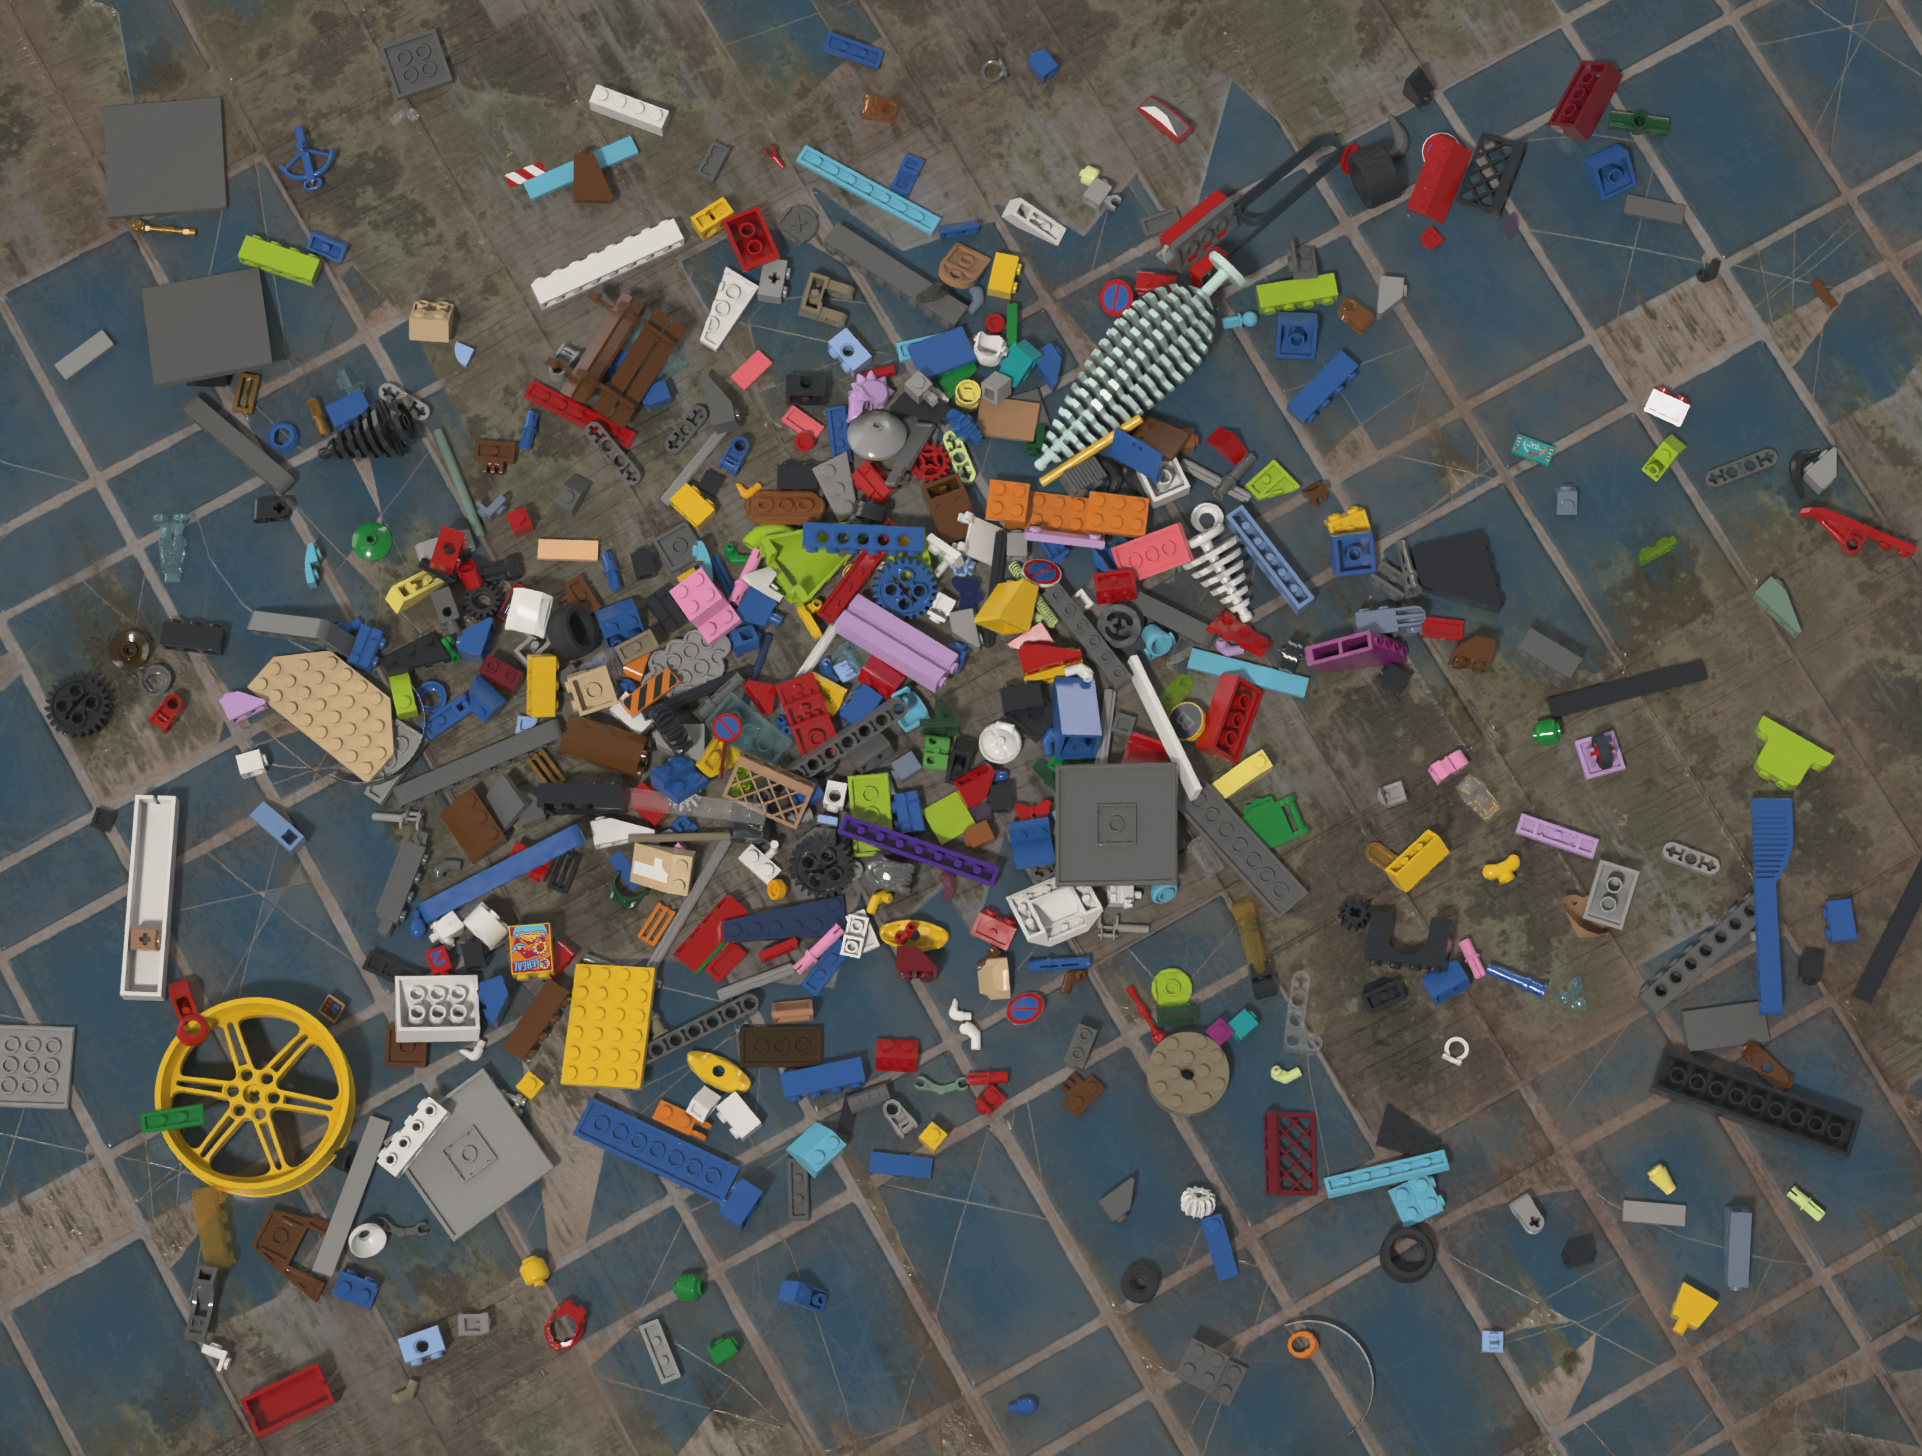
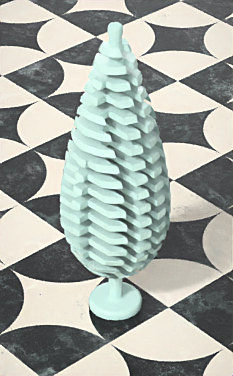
[1034,251,1247,471]

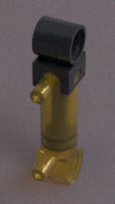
[1232,900,1276,1000]

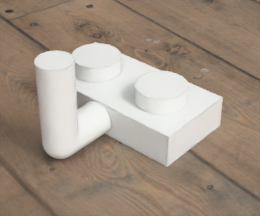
[926,533,964,578]
[738,840,782,886]

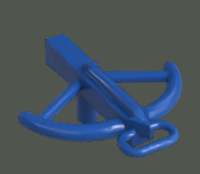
[279,126,335,191]

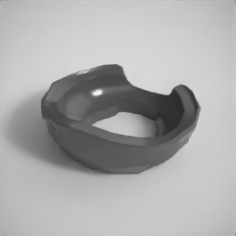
[139,665,171,697]

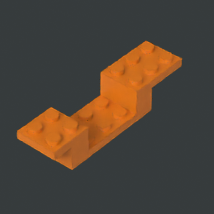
[985,479,1150,538]

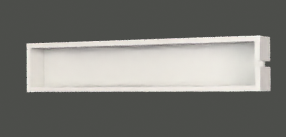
[120,795,180,1001]

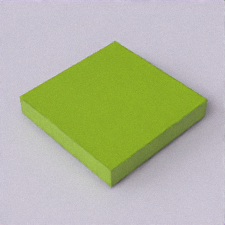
[921,791,976,847]

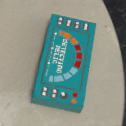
[1511,433,1556,467]

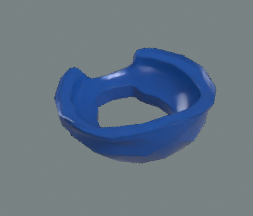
[267,422,300,453]
[416,681,447,713]

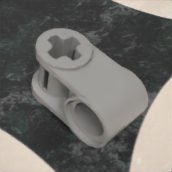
[549,342,582,382]
[883,1099,919,1139]
[1509,1193,1544,1235]

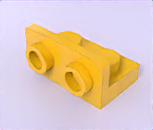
[1324,506,1372,535]

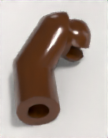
[975,945,1001,971]

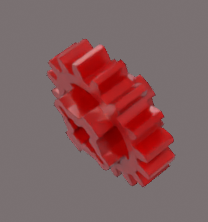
[910,442,951,485]

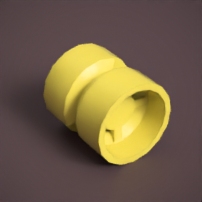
[955,380,981,413]

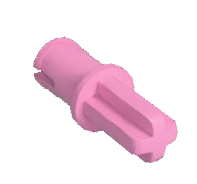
[1458,938,1486,979]

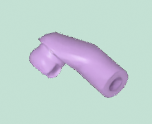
[1215,637,1245,657]

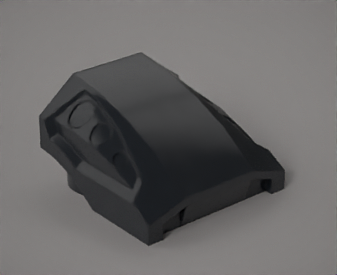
[730,805,773,846]

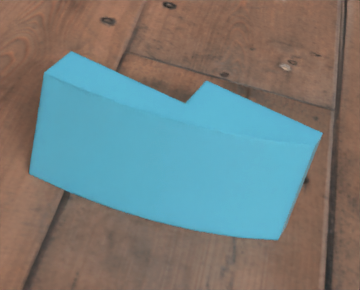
[692,540,713,581]
[305,542,322,589]

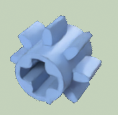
[950,554,976,578]

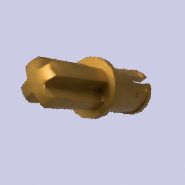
[306,397,332,437]

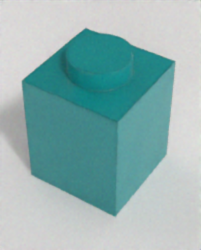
[1227,1008,1259,1043]

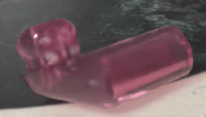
[939,872,957,903]

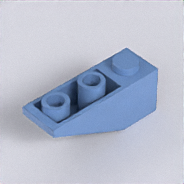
[249,801,307,856]

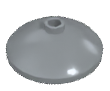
[847,410,907,461]

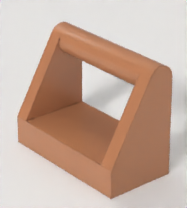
[771,999,814,1025]

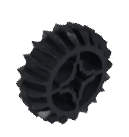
[649,704,693,756]

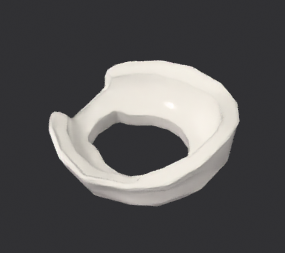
[1191,503,1224,532]

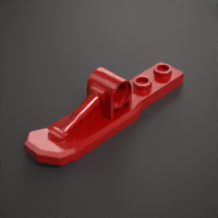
[1798,507,1917,558]

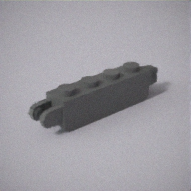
[375,830,429,939]

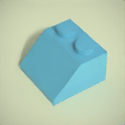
[786,1122,846,1179]

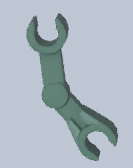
[914,1076,968,1096]

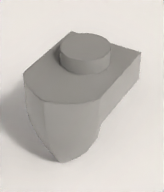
[1377,781,1408,808]

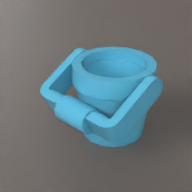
[1141,624,1176,660]

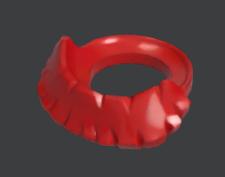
[1340,143,1360,175]

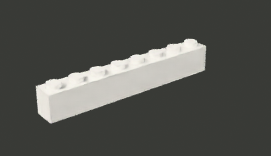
[531,218,685,311]

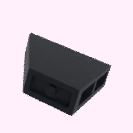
[1410,532,1504,613]

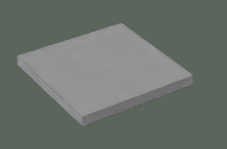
[0,1025,76,1110]

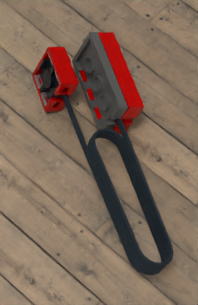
[1156,133,1343,298]

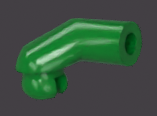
[723,544,750,565]

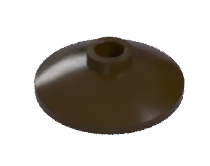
[109,630,149,670]

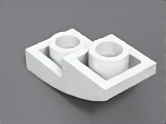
[840,914,870,959]

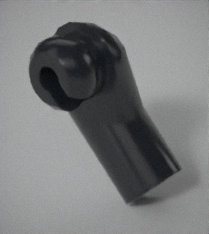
[1696,259,1721,283]

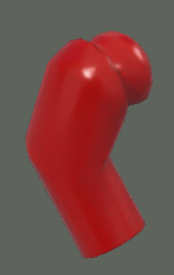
[894,922,916,945]

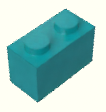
[998,339,1042,389]

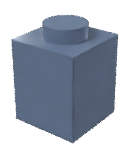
[890,751,922,785]

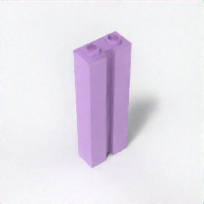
[834,594,959,693]

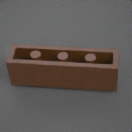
[502,978,571,1062]

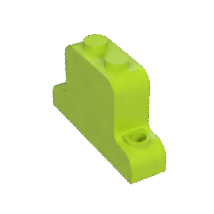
[1754,715,1834,790]

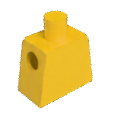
[1669,1282,1718,1336]

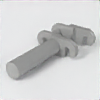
[372,808,424,830]
[1098,915,1149,941]

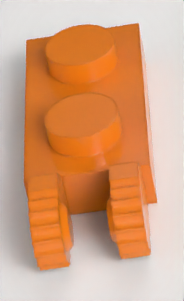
[652,1100,712,1141]

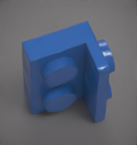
[331,1269,380,1311]

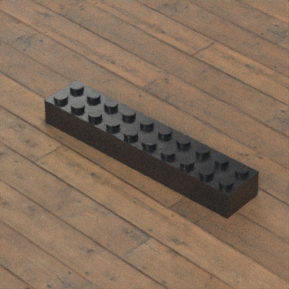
[1648,1049,1861,1161]

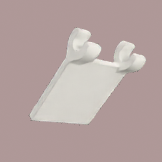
[952,511,1005,566]

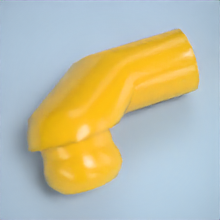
[865,890,893,915]

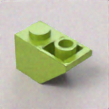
[1641,434,1687,482]

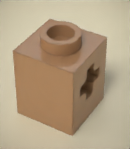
[130,929,162,952]

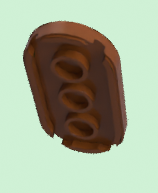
[745,491,825,525]

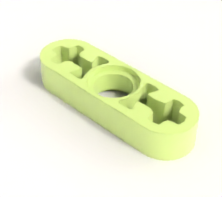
[943,430,976,486]

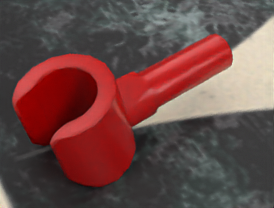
[763,144,786,169]

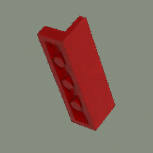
[672,894,748,972]

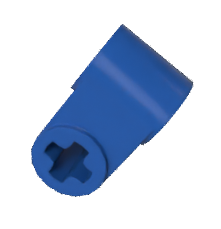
[718,436,750,477]

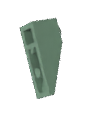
[1751,576,1801,639]

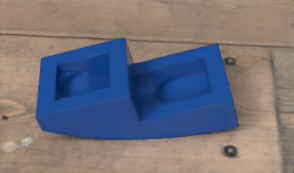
[890,153,924,198]

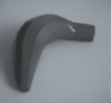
[1388,114,1409,159]

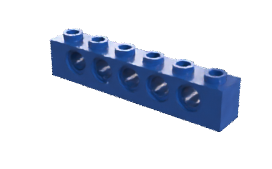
[802,522,924,557]

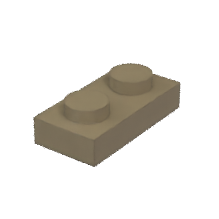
[614,629,660,666]

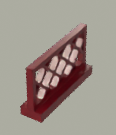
[1263,1111,1317,1197]

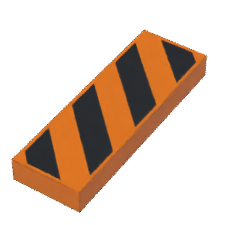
[620,667,680,718]

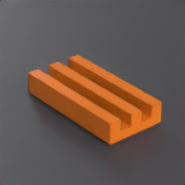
[637,902,676,948]

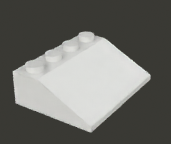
[395,975,480,1042]

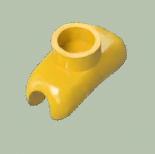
[1482,854,1520,884]

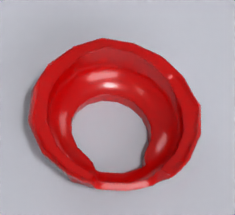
[176,1014,210,1046]

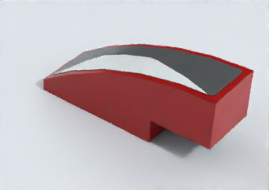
[1137,96,1192,146]

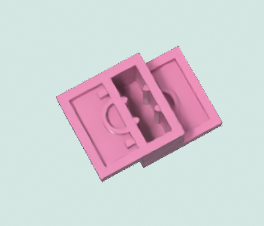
[669,568,743,646]

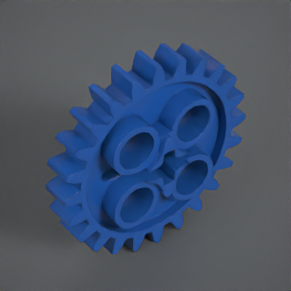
[872,556,937,621]

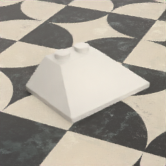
[1006,877,1103,947]

